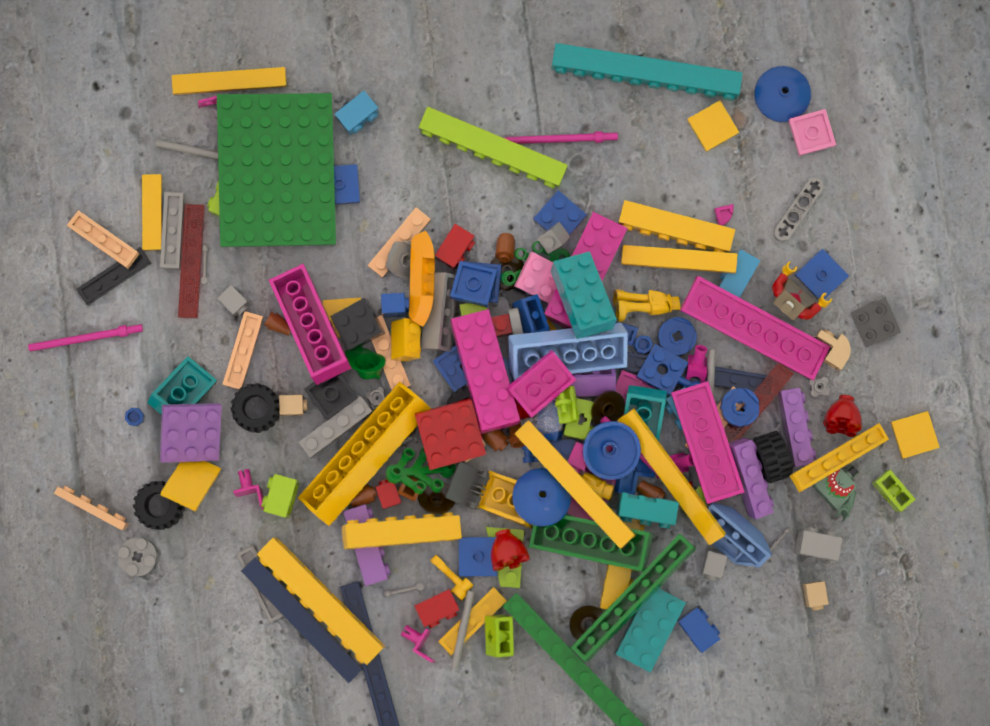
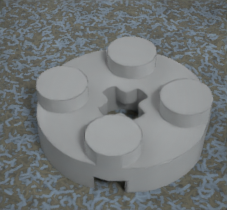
[386,240,411,279]
[118,538,158,576]

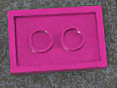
[507,350,576,418]

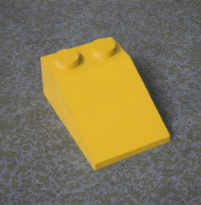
[477,471,546,529]

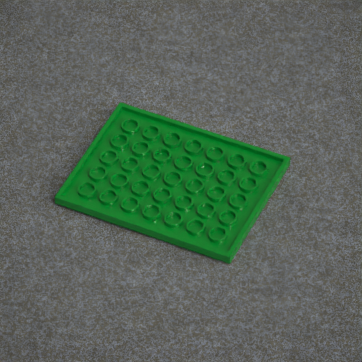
[217,93,336,247]

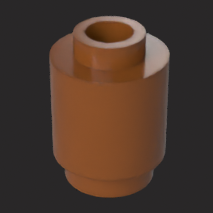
[495,233,516,263]
[481,429,509,452]
[351,484,378,508]

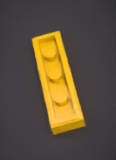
[142,174,162,251]
[438,587,507,655]

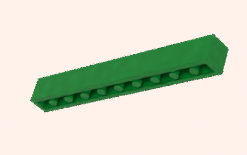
[502,593,644,726]

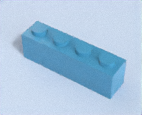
[719,249,761,298]

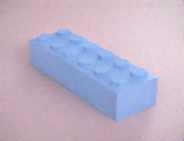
[508,323,628,381]

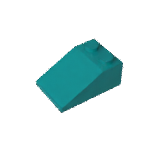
[147,356,217,415]
[624,385,667,441]

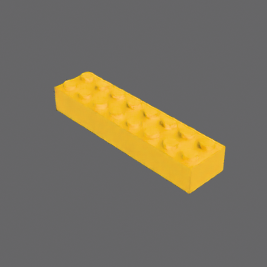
[298,381,432,526]

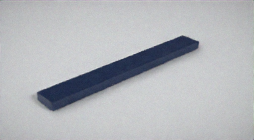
[619,352,773,396]
[241,558,363,683]
[340,581,400,726]

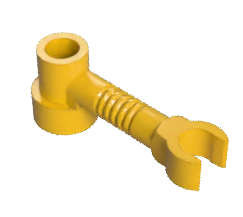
[430,555,474,601]

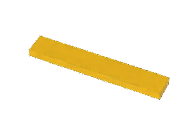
[172,67,287,95]
[621,245,738,274]
[789,423,889,493]

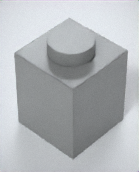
[537,222,570,254]
[217,285,249,317]
[701,551,727,581]

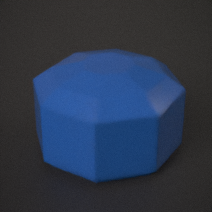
[633,335,653,354]
[125,408,145,427]

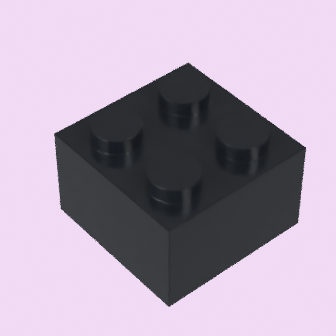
[330,298,385,351]
[304,374,358,420]

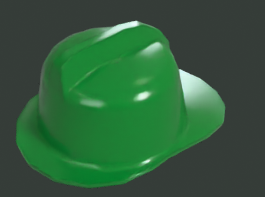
[345,347,386,380]

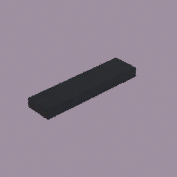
[76,247,152,305]

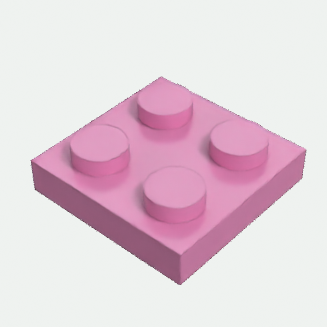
[788,109,836,156]
[514,252,557,303]

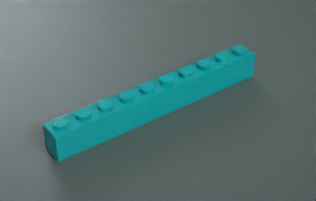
[551,43,743,100]

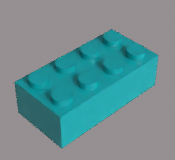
[550,251,617,339]
[614,589,686,673]

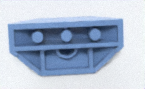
[708,503,772,568]

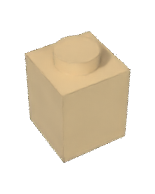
[279,395,308,416]
[802,581,829,610]

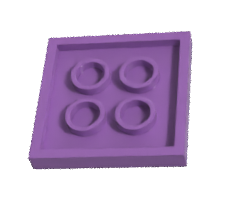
[160,403,222,463]

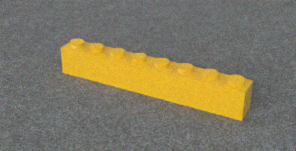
[257,537,386,665]

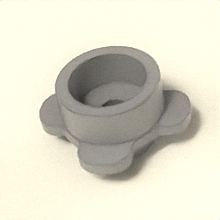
[809,377,830,397]
[366,387,385,409]

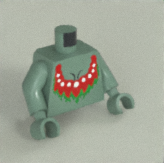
[812,465,859,522]

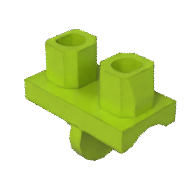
[555,386,579,425]

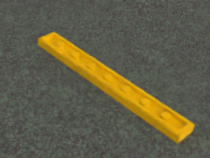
[618,409,726,546]
[515,420,635,549]

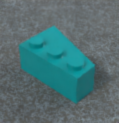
[616,492,679,529]

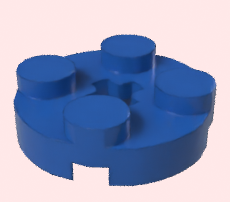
[658,317,697,356]
[720,388,759,427]

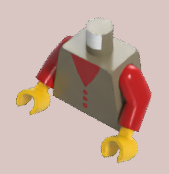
[772,262,832,320]

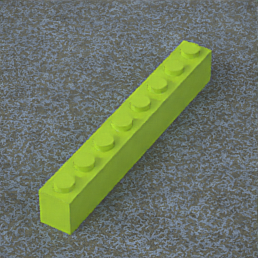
[419,106,568,189]

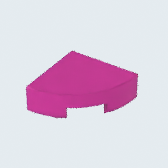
[714,204,734,226]

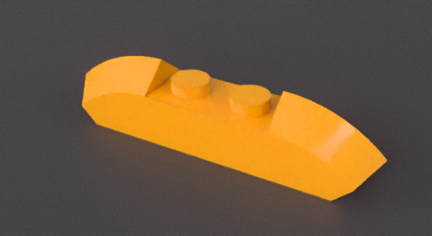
[409,231,435,327]

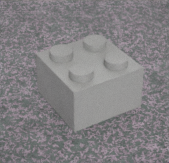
[794,527,843,561]

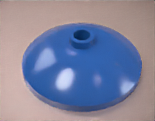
[754,66,811,122]
[582,421,641,480]
[512,468,571,527]

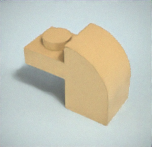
[814,330,851,371]

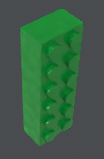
[529,515,654,572]

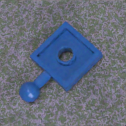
[636,344,701,396]

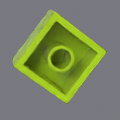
[261,474,300,519]

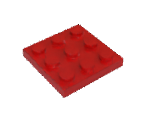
[415,398,486,470]

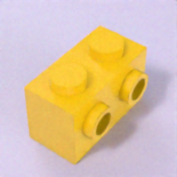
[391,318,421,362]

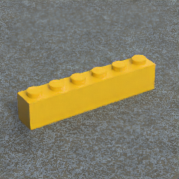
[618,200,736,253]
[342,512,462,550]
[599,517,645,609]

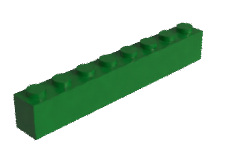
[571,533,696,662]

